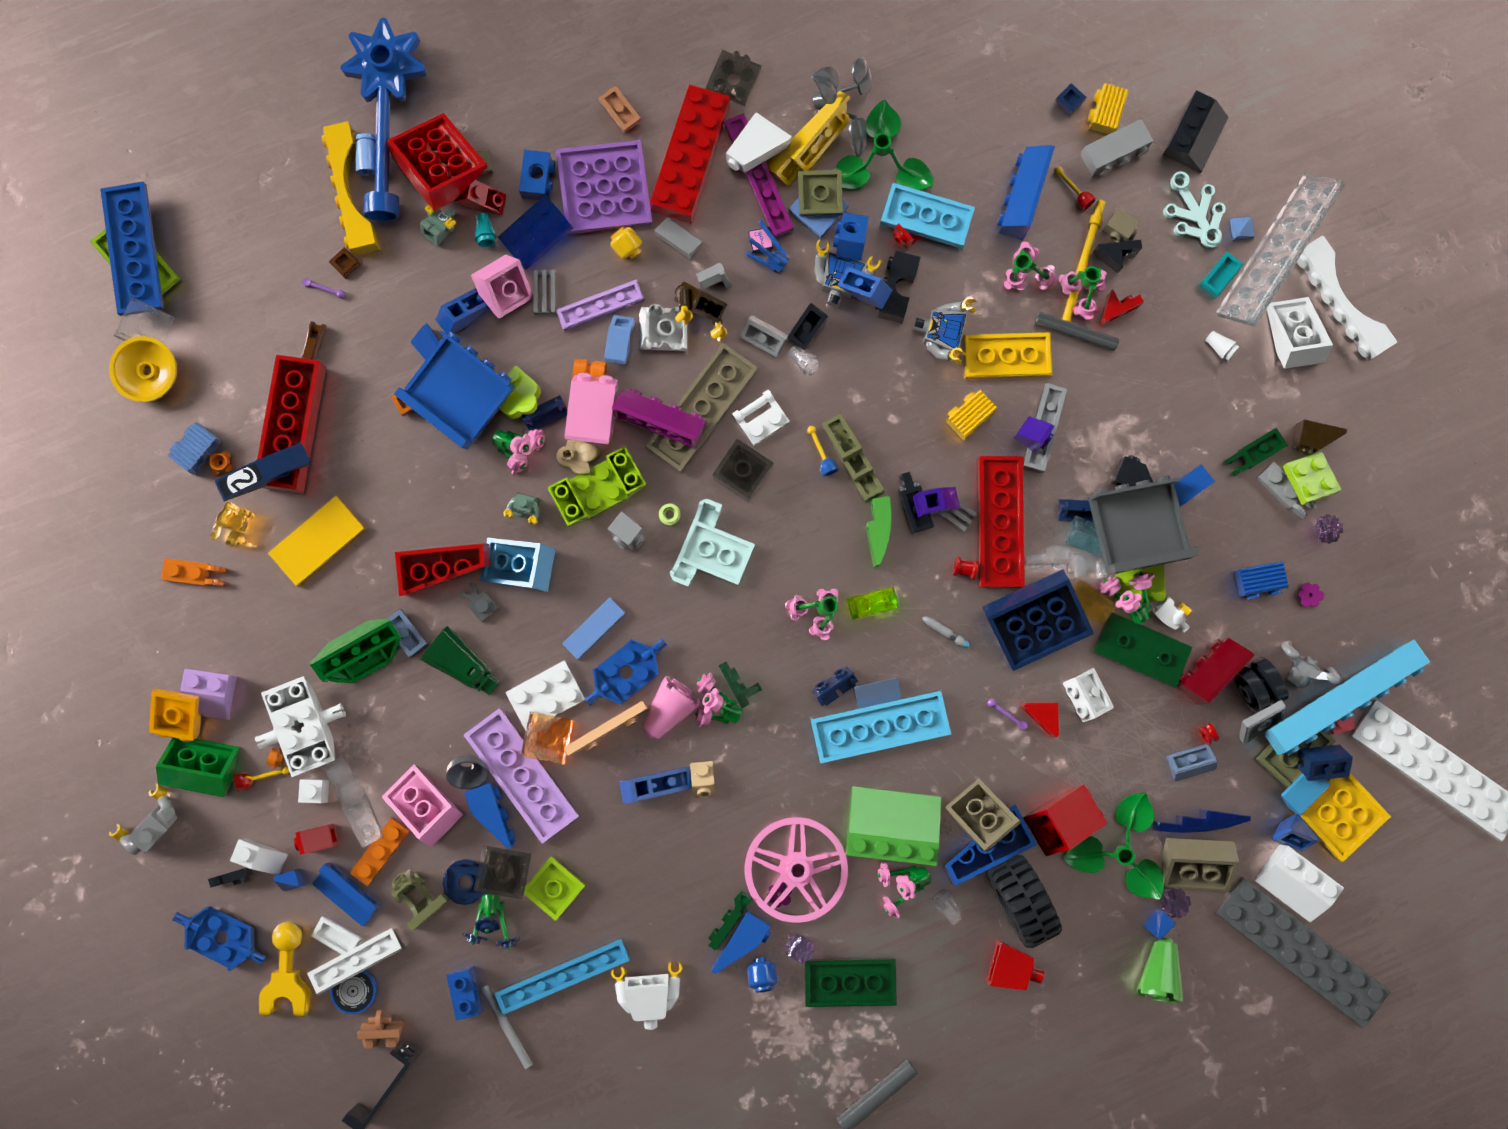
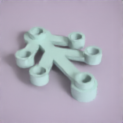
[1163,171,1226,248]

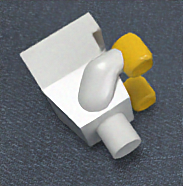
[1152,596,1192,633]

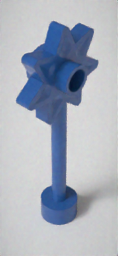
[340,18,427,221]

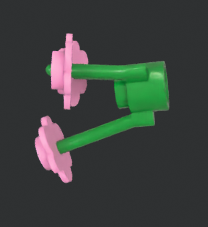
[878,862,931,918]

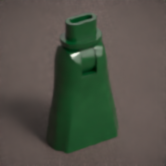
[421,626,500,695]

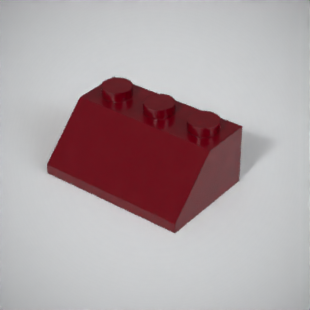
[1177,637,1255,705]

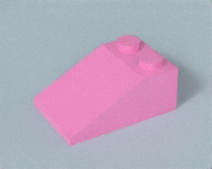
[382,765,463,847]

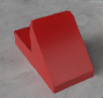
[1099,289,1144,326]

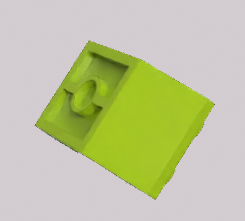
[547,446,646,527]

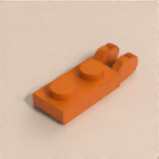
[161,558,226,586]

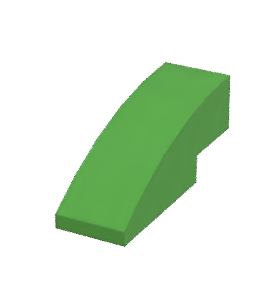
[866,496,891,568]

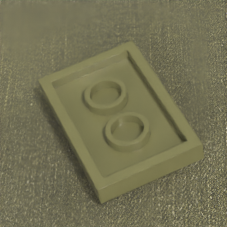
[1256,730,1336,788]

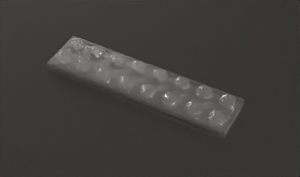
[1216,173,1345,326]

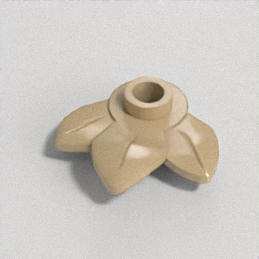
[556,440,600,474]

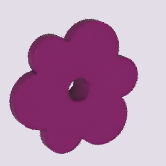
[1298,583,1324,607]
[767,882,792,908]

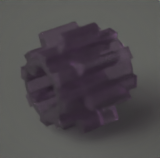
[1314,514,1343,544]
[1161,888,1191,919]
[785,934,814,964]

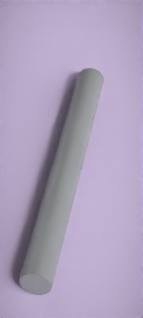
[480,984,533,1069]

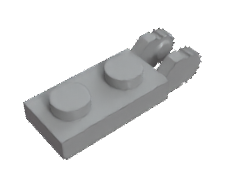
[1257,462,1317,519]

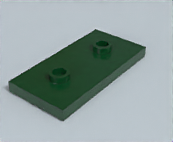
[1092,612,1193,688]
[805,958,897,1007]

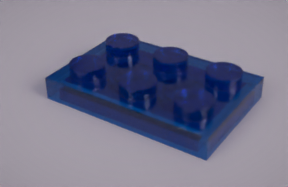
[498,194,574,270]

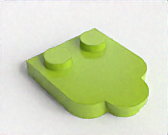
[499,365,541,419]

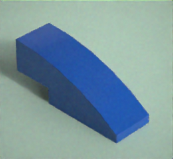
[1174,464,1215,507]

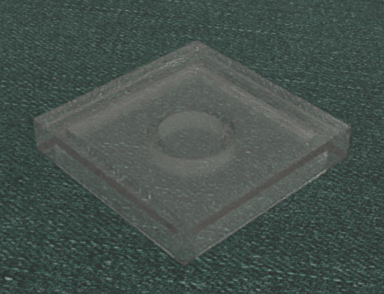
[114,297,175,343]

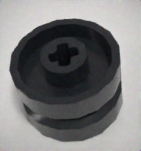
[1233,657,1289,714]

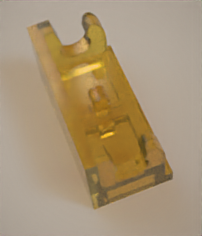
[1073,578,1116,625]

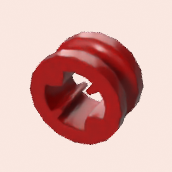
[1199,723,1219,746]

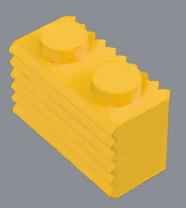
[1087,83,1129,135]
[946,390,998,441]

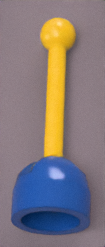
[808,426,839,477]

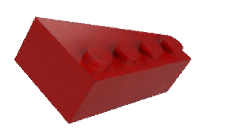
[395,543,491,597]

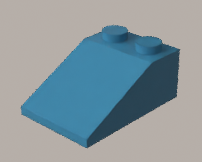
[479,538,556,592]

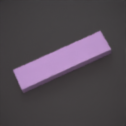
[556,279,645,331]

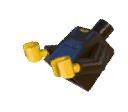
[674,281,728,341]

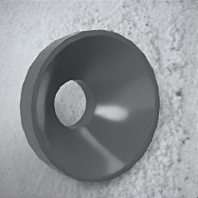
[446,754,488,789]

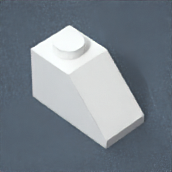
[230,838,288,875]

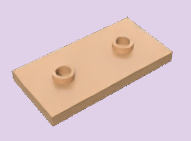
[564,701,649,756]

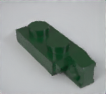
[708,891,753,950]

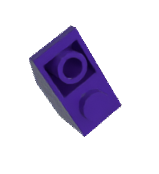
[1014,416,1055,453]
[913,487,961,518]

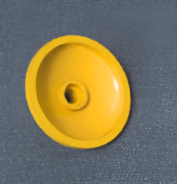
[109,336,177,402]

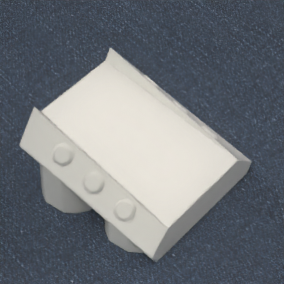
[638,304,687,351]

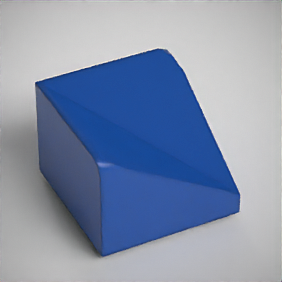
[273,868,305,891]
[1143,909,1175,940]

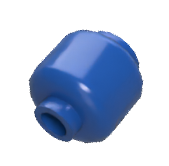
[746,957,778,993]

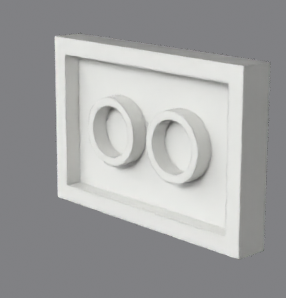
[505,660,585,732]

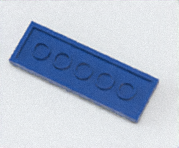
[100,182,164,316]

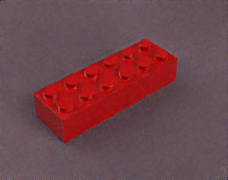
[650,84,730,224]
[257,355,326,494]

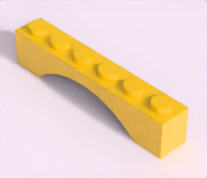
[322,121,380,255]

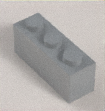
[1080,119,1153,176]

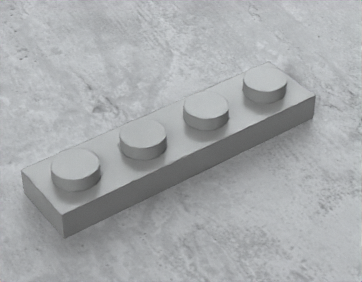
[1023,383,1067,473]

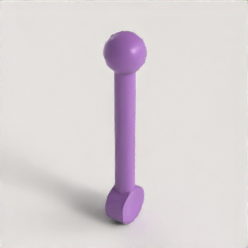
[302,278,345,298]
[988,699,1028,730]

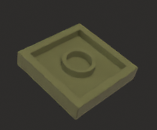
[798,170,843,216]

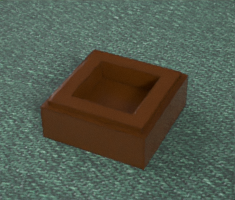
[329,247,360,278]

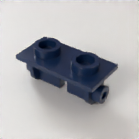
[522,395,568,431]
[1058,499,1094,523]
[811,666,858,706]

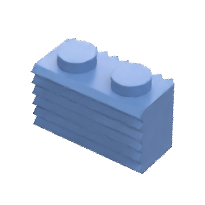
[168,422,222,475]

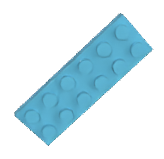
[810,691,951,764]

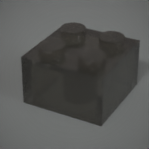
[712,439,774,503]
[474,845,532,900]

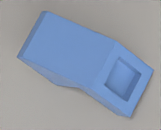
[604,315,635,364]

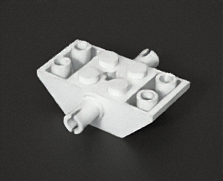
[255,676,346,777]

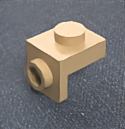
[690,761,716,798]

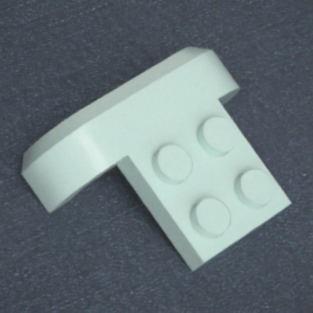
[670,499,755,587]

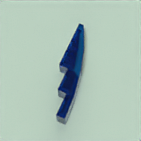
[1153,809,1251,833]

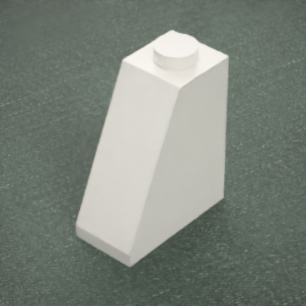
[726,112,792,173]

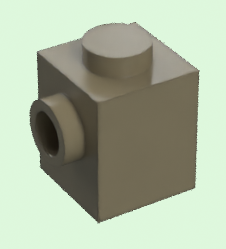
[1102,207,1140,242]

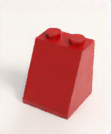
[1023,784,1108,856]

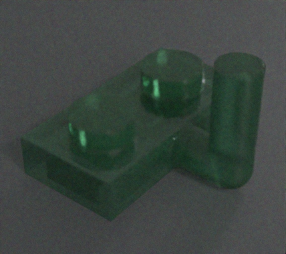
[718,662,762,708]

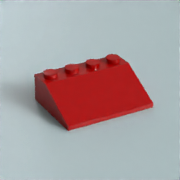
[387,113,487,211]

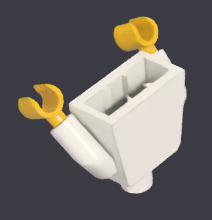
[611,963,682,1030]

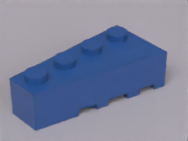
[943,804,1037,887]

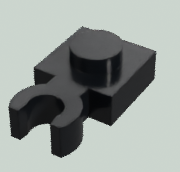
[208,868,253,888]

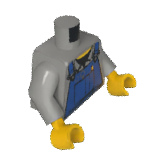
[814,240,882,307]
[913,297,977,365]
[109,784,178,855]

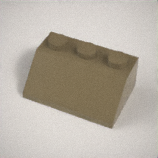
[1162,838,1240,892]

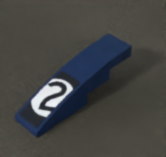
[214,442,311,502]

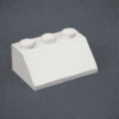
[1254,844,1344,922]

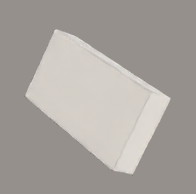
[311,915,363,954]

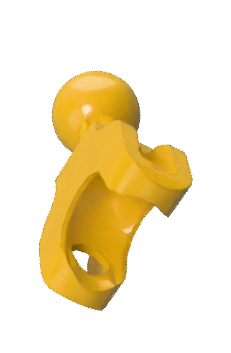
[259,922,311,1017]

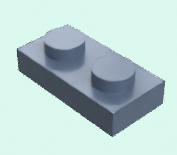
[387,609,428,658]

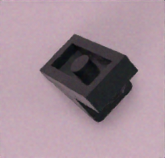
[1094,240,1142,273]
[787,303,828,350]

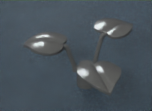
[811,57,872,157]

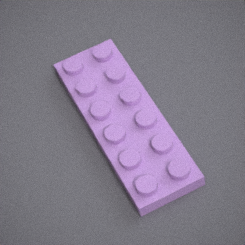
[463,708,579,844]

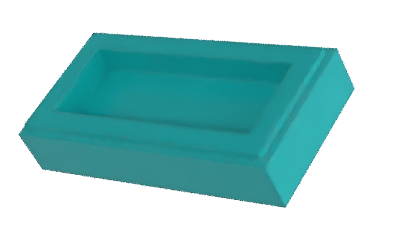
[1199,251,1244,299]

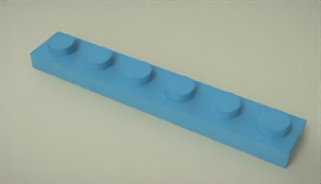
[494,938,630,1015]

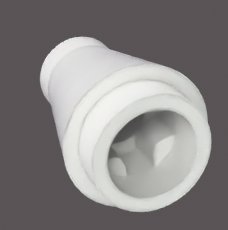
[1205,331,1239,361]

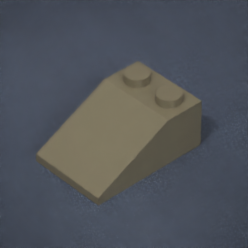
[945,779,1021,852]

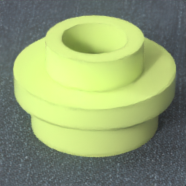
[659,504,681,526]

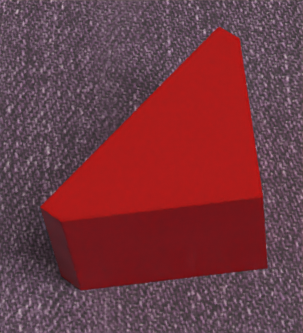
[1020,703,1059,738]

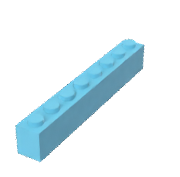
[1263,640,1430,755]

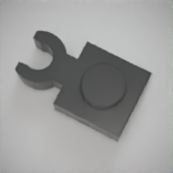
[460,582,499,622]

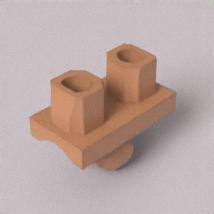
[357,1010,404,1049]

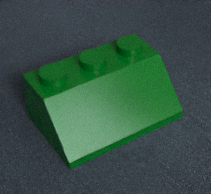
[155,737,240,797]

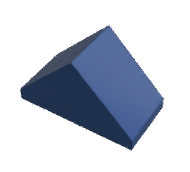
[1273,813,1319,852]

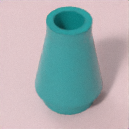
[475,213,497,247]

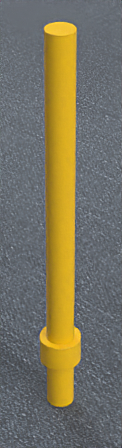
[1062,199,1106,322]

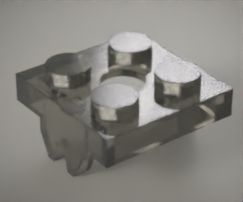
[706,50,762,106]

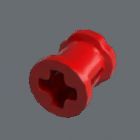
[953,556,979,580]

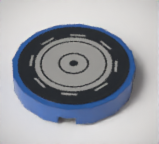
[330,970,377,1014]

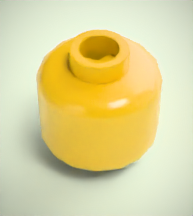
[610,227,642,259]

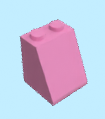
[565,373,618,444]

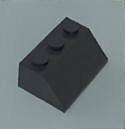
[1162,90,1229,173]

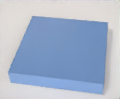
[788,198,849,238]

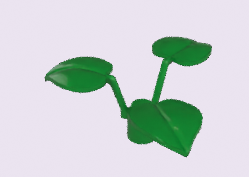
[835,99,933,191]
[1064,792,1164,900]

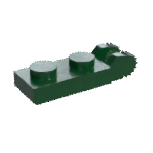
[1224,428,1288,476]

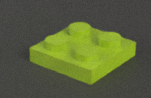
[1283,451,1342,505]
[521,856,586,921]

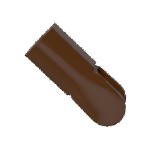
[301,321,326,360]

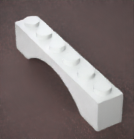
[1295,235,1397,361]

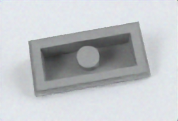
[654,218,702,259]
[739,316,788,358]

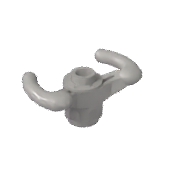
[1281,641,1341,689]

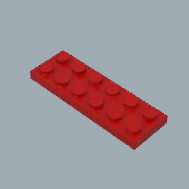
[978,456,1025,588]

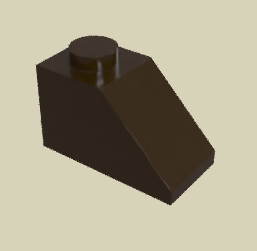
[1292,419,1347,455]

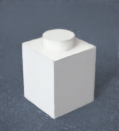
[298,779,329,803]

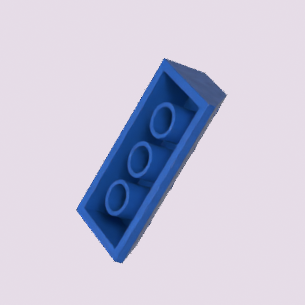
[997,145,1055,241]

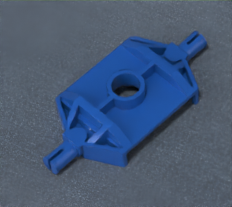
[584,638,667,706]
[172,906,267,971]

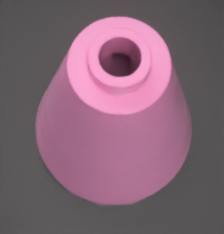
[642,676,701,739]

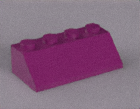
[612,388,706,449]

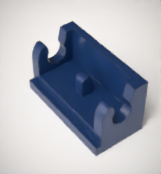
[1298,745,1353,781]

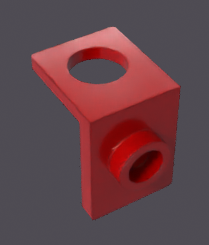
[893,223,922,251]

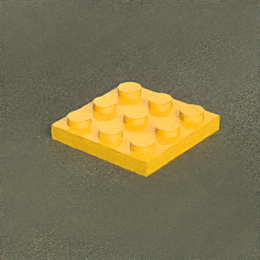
[1293,773,1391,862]

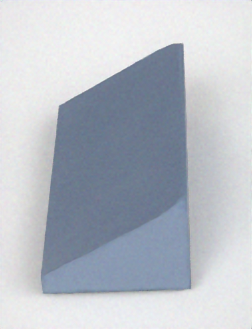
[853,677,902,709]
[1166,744,1218,781]

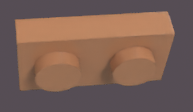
[598,85,641,134]

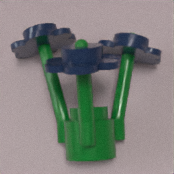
[462,894,520,950]

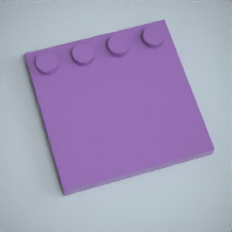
[556,140,652,235]

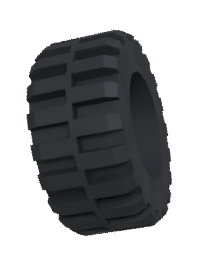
[987,855,1062,949]

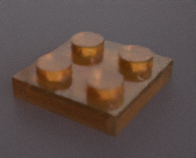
[520,711,574,764]

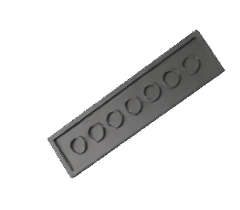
[1216,877,1390,1028]

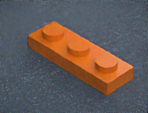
[350,817,410,886]

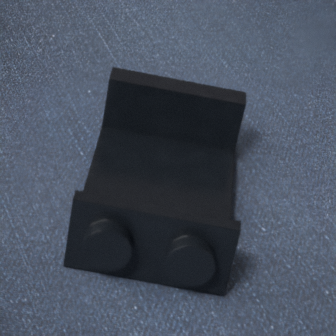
[342,1041,420,1129]

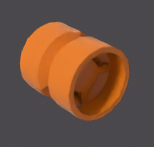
[572,358,607,379]

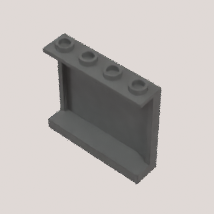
[1088,476,1198,576]

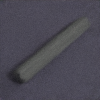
[1035,312,1119,350]

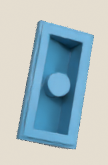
[1281,773,1330,815]

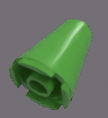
[1136,938,1183,1004]

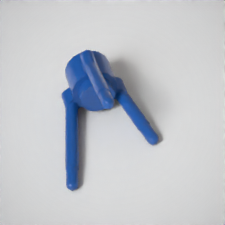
[746,220,790,272]

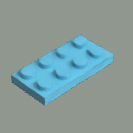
[880,183,975,249]

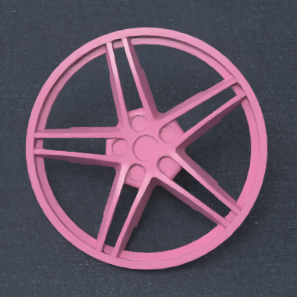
[744,817,848,923]

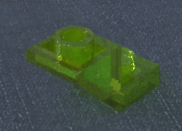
[846,587,899,620]

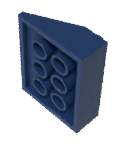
[982,569,1094,671]

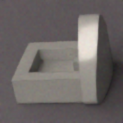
[696,263,732,289]

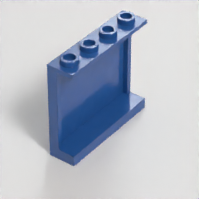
[394,331,515,450]

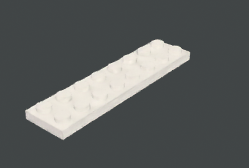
[1350,700,1508,841]

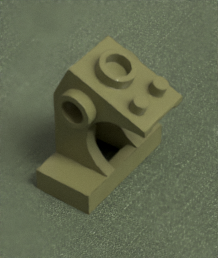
[392,869,450,932]

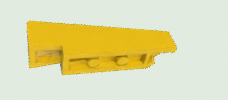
[766,91,850,187]

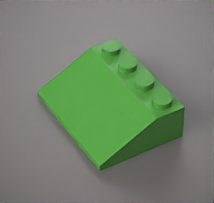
[845,786,941,866]

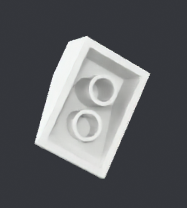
[1266,297,1333,369]

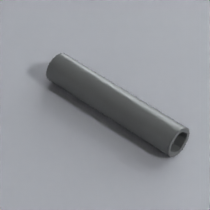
[836,1059,918,1129]

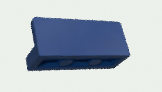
[312,862,381,926]

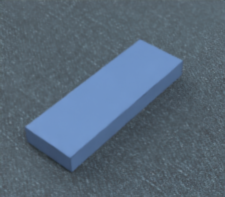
[562,597,625,660]

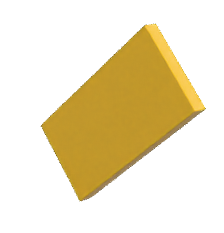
[963,332,1052,379]
[268,496,366,587]

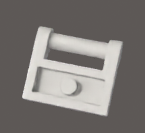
[732,390,790,447]

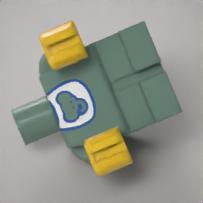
[420,204,456,246]
[504,492,541,525]

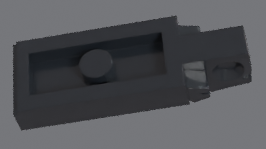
[898,472,934,534]

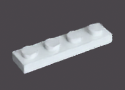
[307,928,403,995]

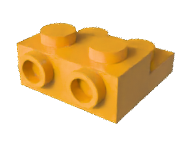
[149,688,201,741]

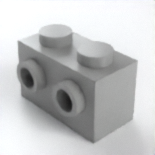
[607,511,645,551]

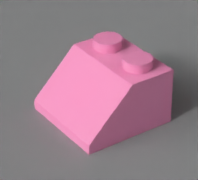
[471,255,533,318]

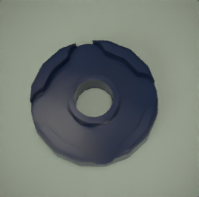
[442,859,489,905]

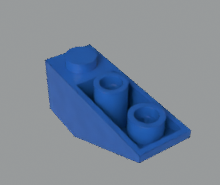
[464,783,516,849]

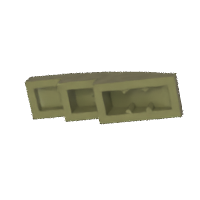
[822,413,885,503]

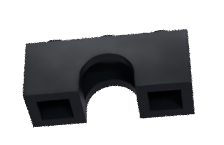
[875,250,921,324]

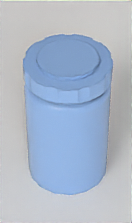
[355,133,376,176]

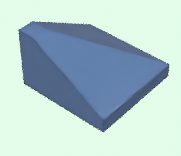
[1230,217,1255,240]

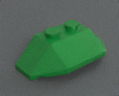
[310,619,401,684]

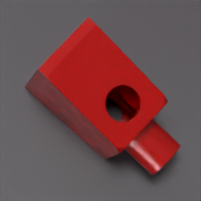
[987,941,1044,990]

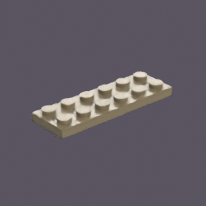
[645,343,758,473]

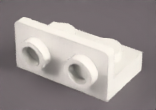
[1063,668,1114,722]

